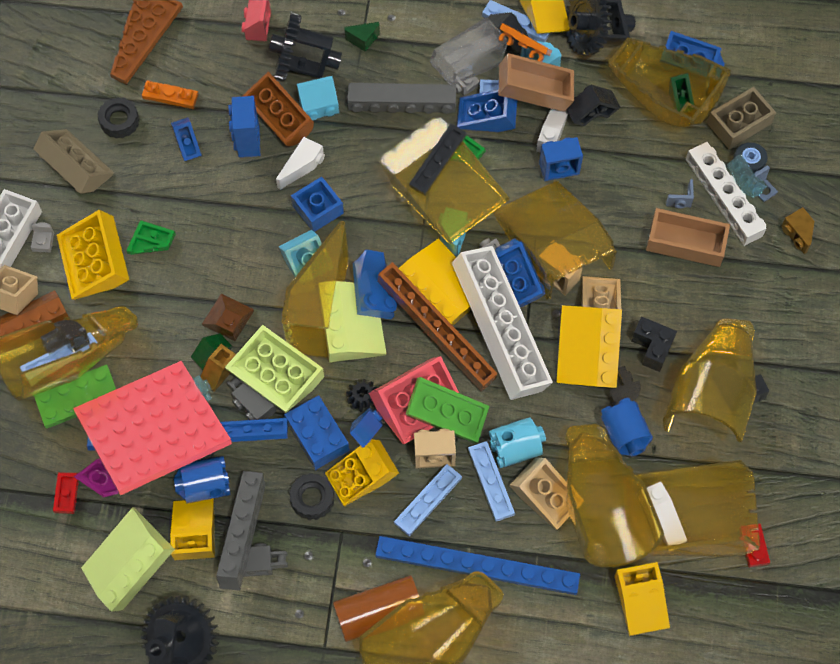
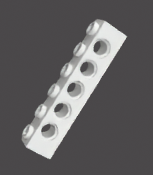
[686,142,766,246]

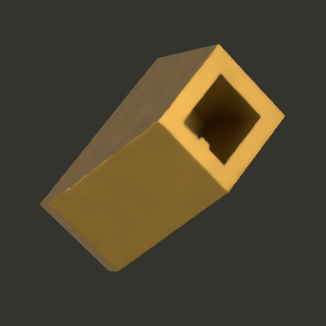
[781,207,814,254]
[199,344,236,392]

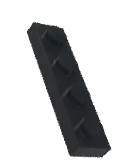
[409,123,467,196]

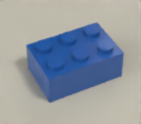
[229,96,261,157]
[284,395,350,470]

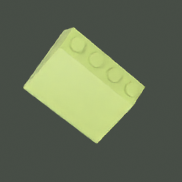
[319,281,386,362]
[225,325,324,413]
[81,507,175,612]

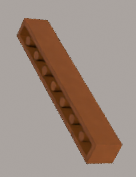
[377,262,498,392]

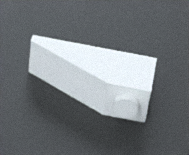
[537,109,569,152]
[276,137,325,189]
[640,482,687,550]

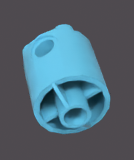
[489,417,546,468]

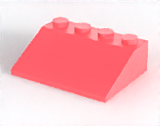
[369,356,459,444]

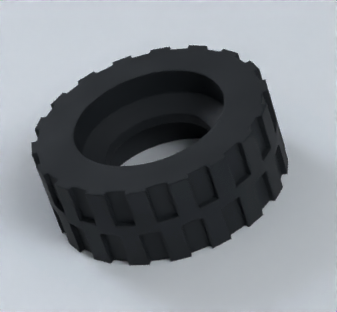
[98,97,140,139]
[289,473,335,520]

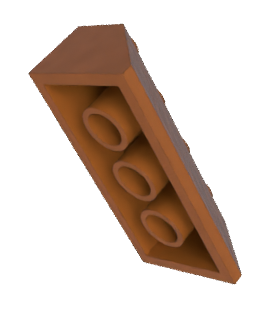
[0,290,71,356]

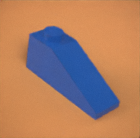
[350,408,383,448]

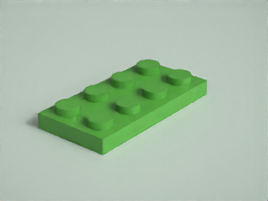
[33,364,116,429]
[405,377,489,443]

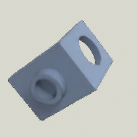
[749,165,778,202]
[666,179,694,209]

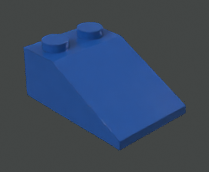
[457,89,517,132]

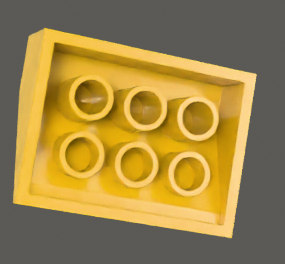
[57,210,129,300]
[399,239,471,326]
[556,305,622,388]

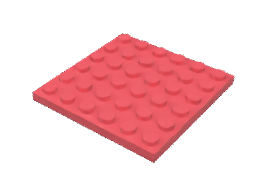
[73,361,232,496]

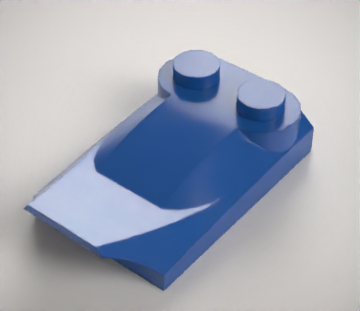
[660,31,725,80]
[495,239,545,307]
[352,250,397,320]

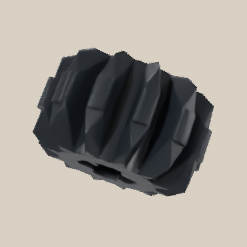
[346,379,378,412]

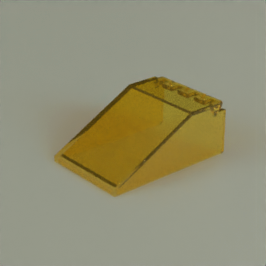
[380,117,510,244]
[493,181,617,300]
[282,221,349,358]
[624,460,760,556]

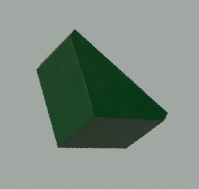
[344,22,380,52]
[669,73,695,113]
[191,333,233,371]

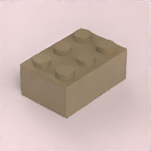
[707,87,776,149]

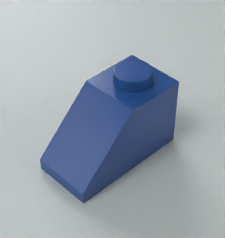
[171,117,202,161]

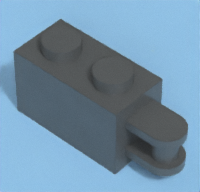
[226,375,277,420]
[244,543,288,577]

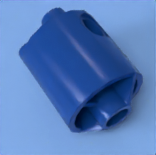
[601,398,653,456]
[174,456,230,504]

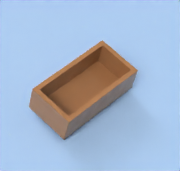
[498,53,574,112]
[646,208,730,267]

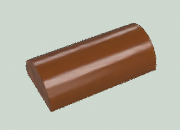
[243,71,314,146]
[333,575,424,642]

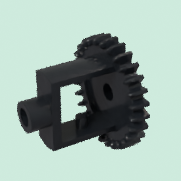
[565,0,636,56]
[268,12,342,81]
[141,595,220,664]

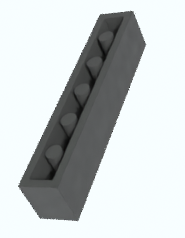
[348,83,456,114]
[217,471,266,591]

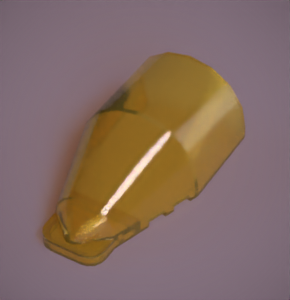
[0,306,138,401]
[663,318,757,442]
[566,424,665,567]
[359,571,503,664]

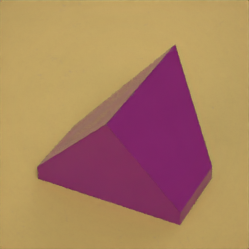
[74,459,118,498]

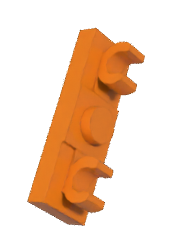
[499,23,553,62]
[142,80,199,109]

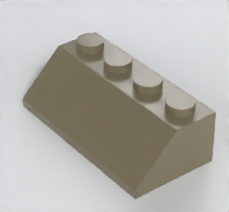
[33,129,114,194]

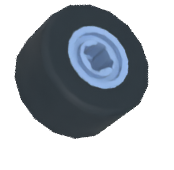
[732,142,768,178]

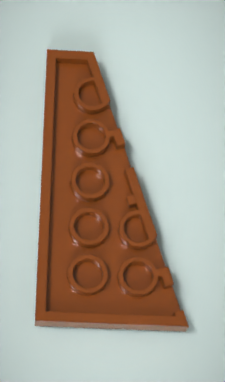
[110,0,183,85]

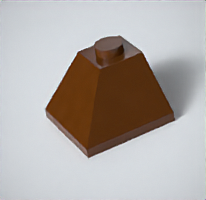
[202,294,254,341]

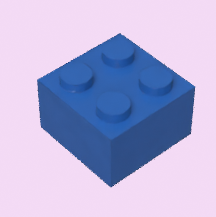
[539,137,583,181]
[291,176,344,232]

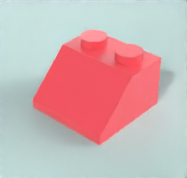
[242,0,271,41]

